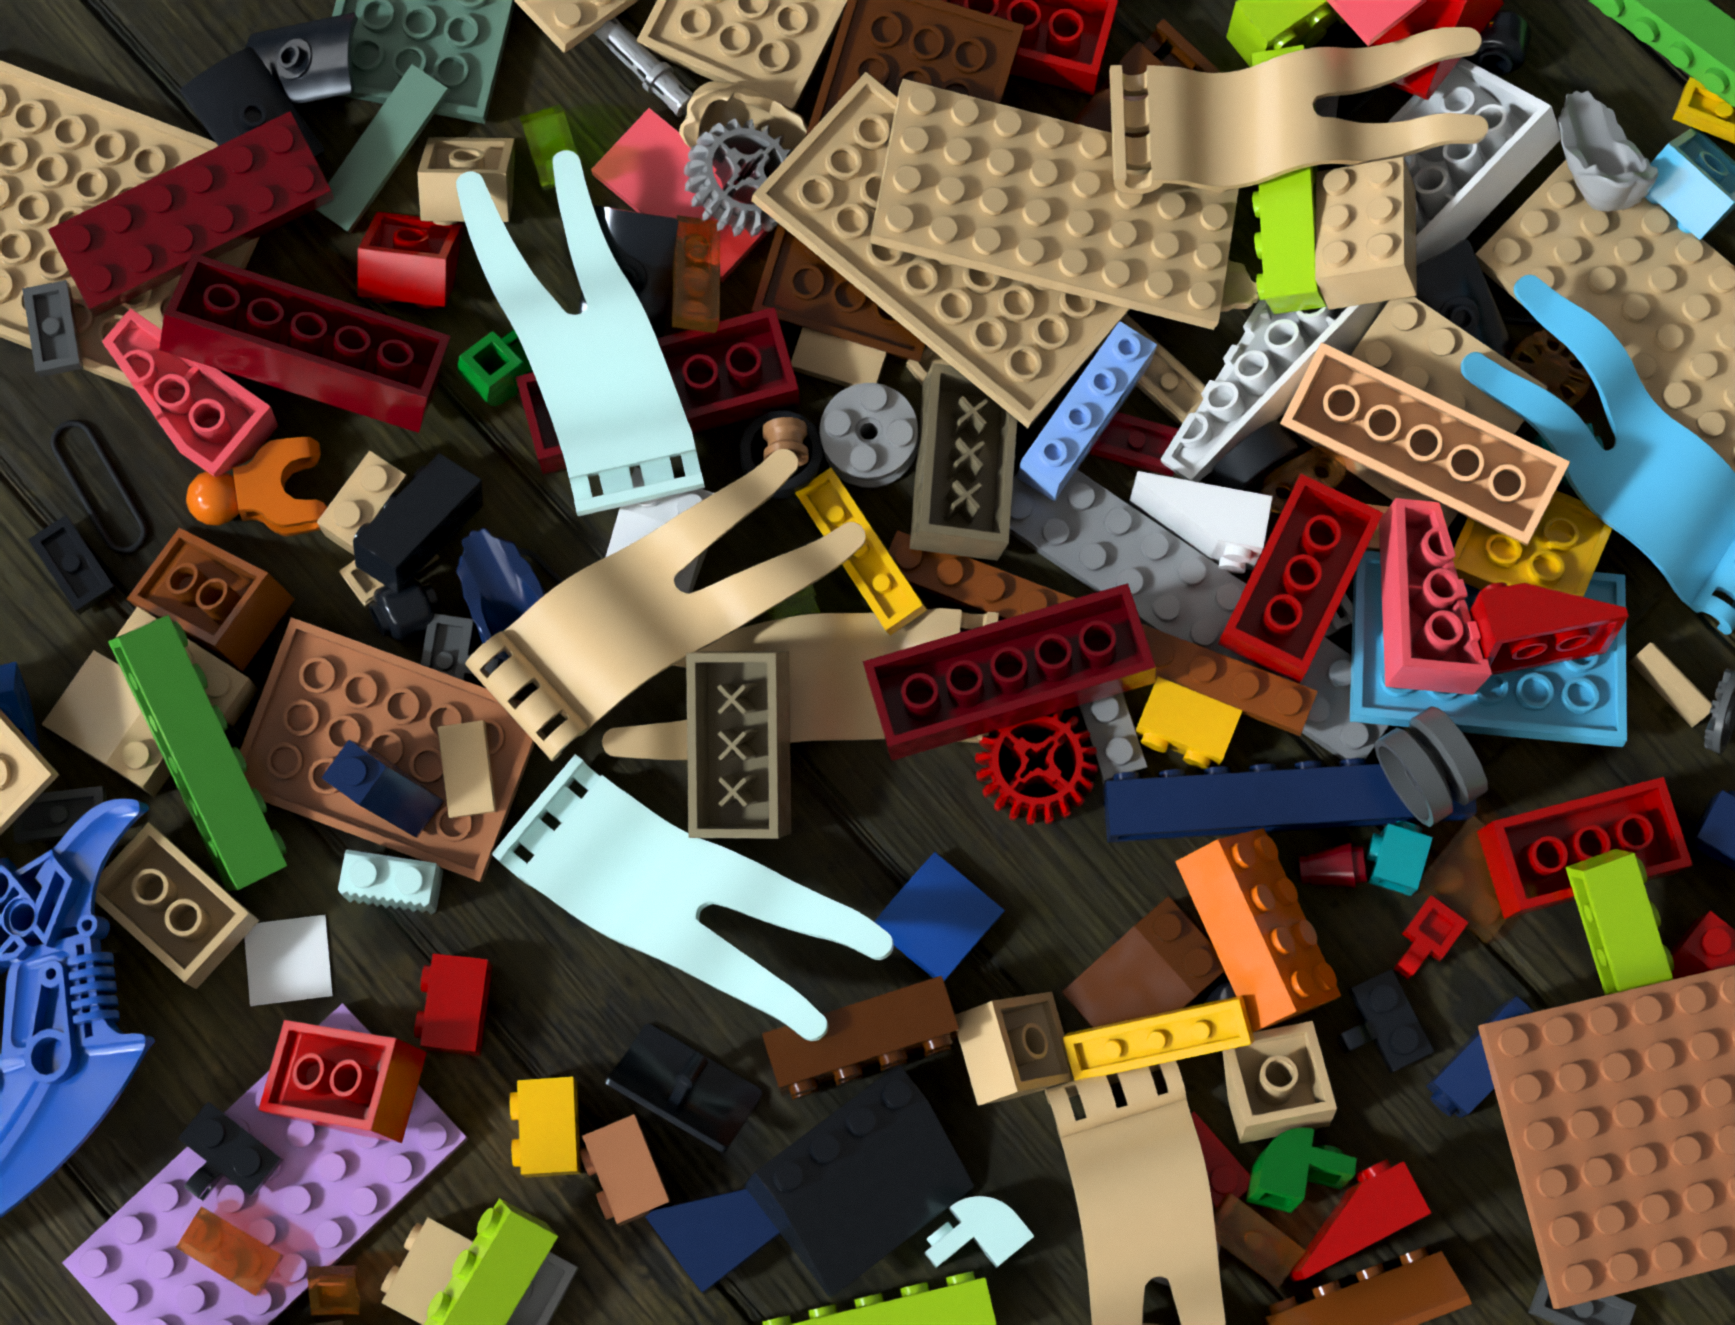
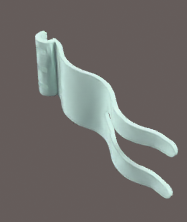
[456,150,705,516]
[491,754,894,1041]

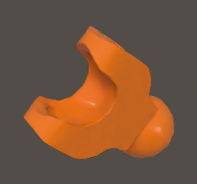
[186,437,327,536]

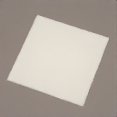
[244,915,333,1006]

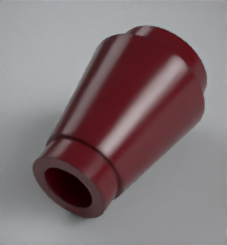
[1299,842,1367,888]

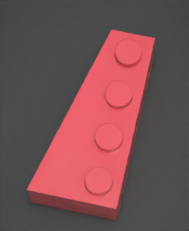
[1379,498,1492,695]

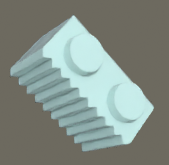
[338,850,443,915]

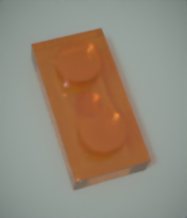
[1213,1192,1306,1288]
[176,1206,284,1297]

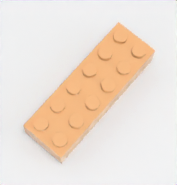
[1280,342,1570,546]

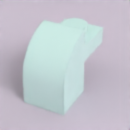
[925,1196,1034,1268]

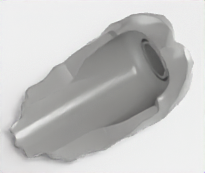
[1557,91,1658,212]

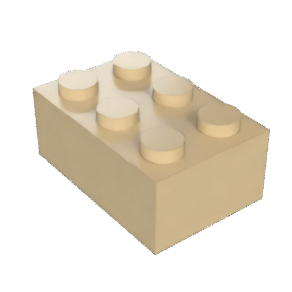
[1315,157,1417,310]
[95,822,260,989]

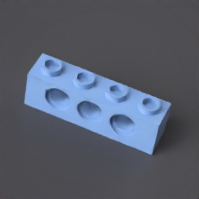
[1017,321,1157,502]

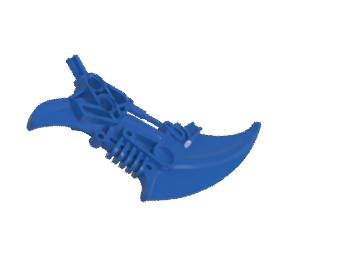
[0,799,155,1218]

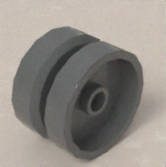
[1374,706,1488,827]

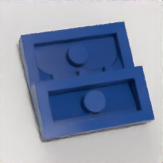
[874,852,1005,982]

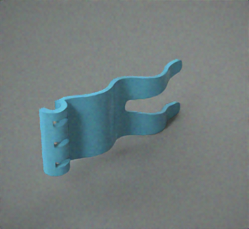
[1460,275,1735,635]

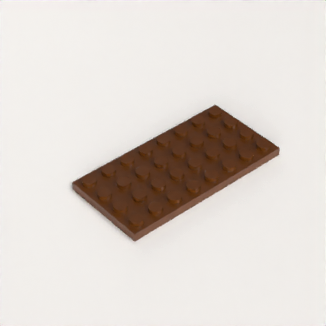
[751,0,1024,363]

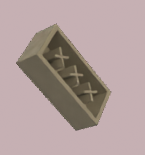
[909,363,1017,561]
[686,651,791,839]

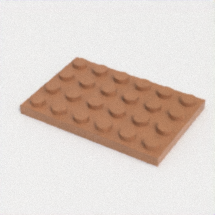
[240,617,535,882]

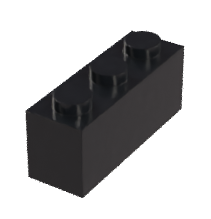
[353,453,483,593]

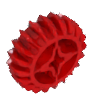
[975,710,1098,825]

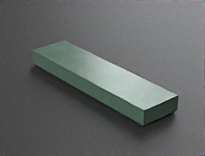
[315,64,450,234]

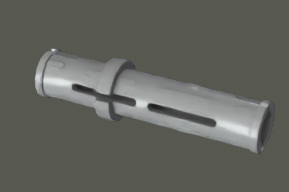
[593,18,693,117]

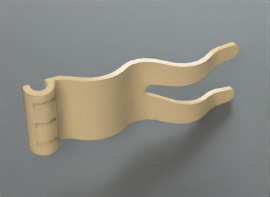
[1109,27,1488,194]
[465,449,866,761]
[602,608,999,760]
[1045,1060,1226,1325]

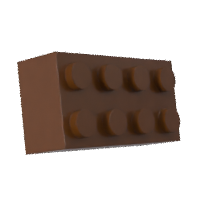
[762,975,959,1100]

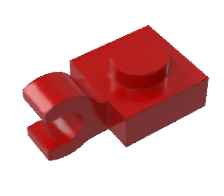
[1393,895,1469,980]

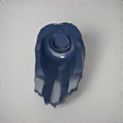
[456,528,546,663]

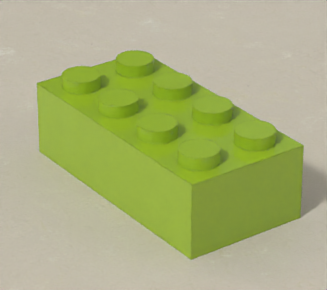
[1226,0,1346,67]

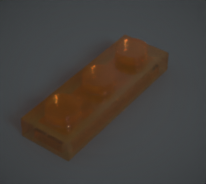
[672,215,720,333]

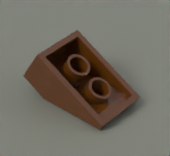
[1061,896,1225,1028]

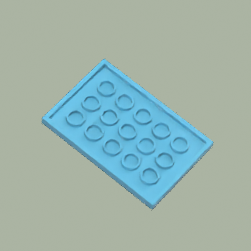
[1350,550,1627,747]

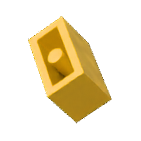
[1135,676,1242,770]
[510,1077,581,1178]

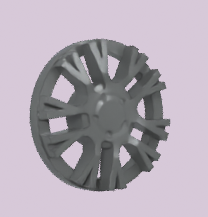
[1704,669,1735,754]

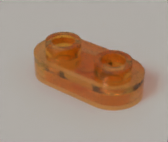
[1261,446,1346,514]

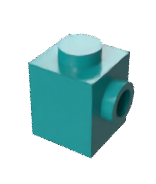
[1366,821,1433,896]

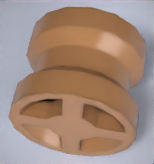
[762,417,809,467]

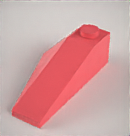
[102,308,278,477]

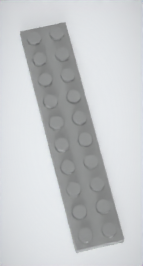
[1009,470,1389,760]

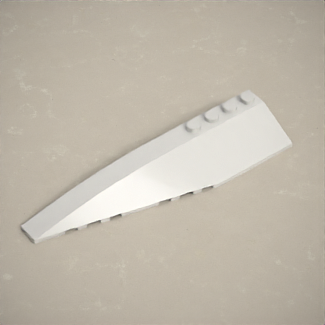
[1160,58,1561,482]

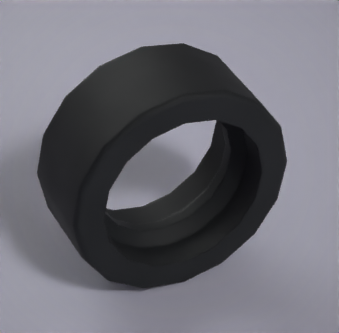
[739,410,824,499]
[1211,420,1298,492]

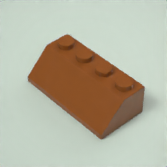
[1260,1246,1472,1325]

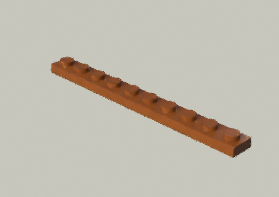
[888,530,1318,736]

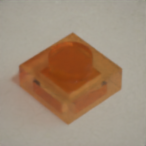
[307,1265,361,1315]

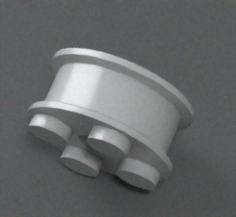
[820,383,918,489]

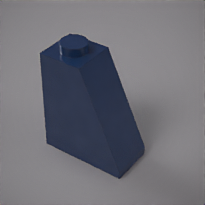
[321,740,444,838]
[1426,996,1534,1118]
[645,1189,781,1294]

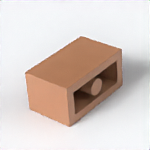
[579,1114,672,1226]

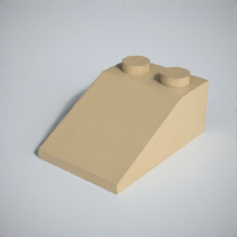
[42,650,171,797]

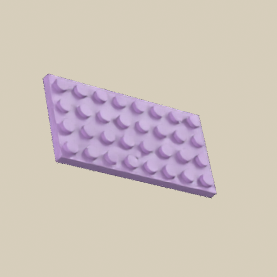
[62,1003,469,1325]

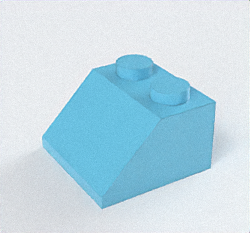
[1645,127,1735,240]

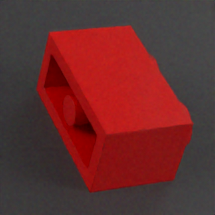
[414,953,493,1056]

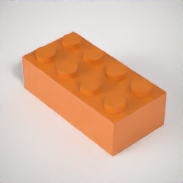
[1175,828,1341,1032]

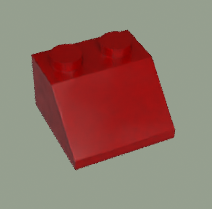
[358,212,463,309]

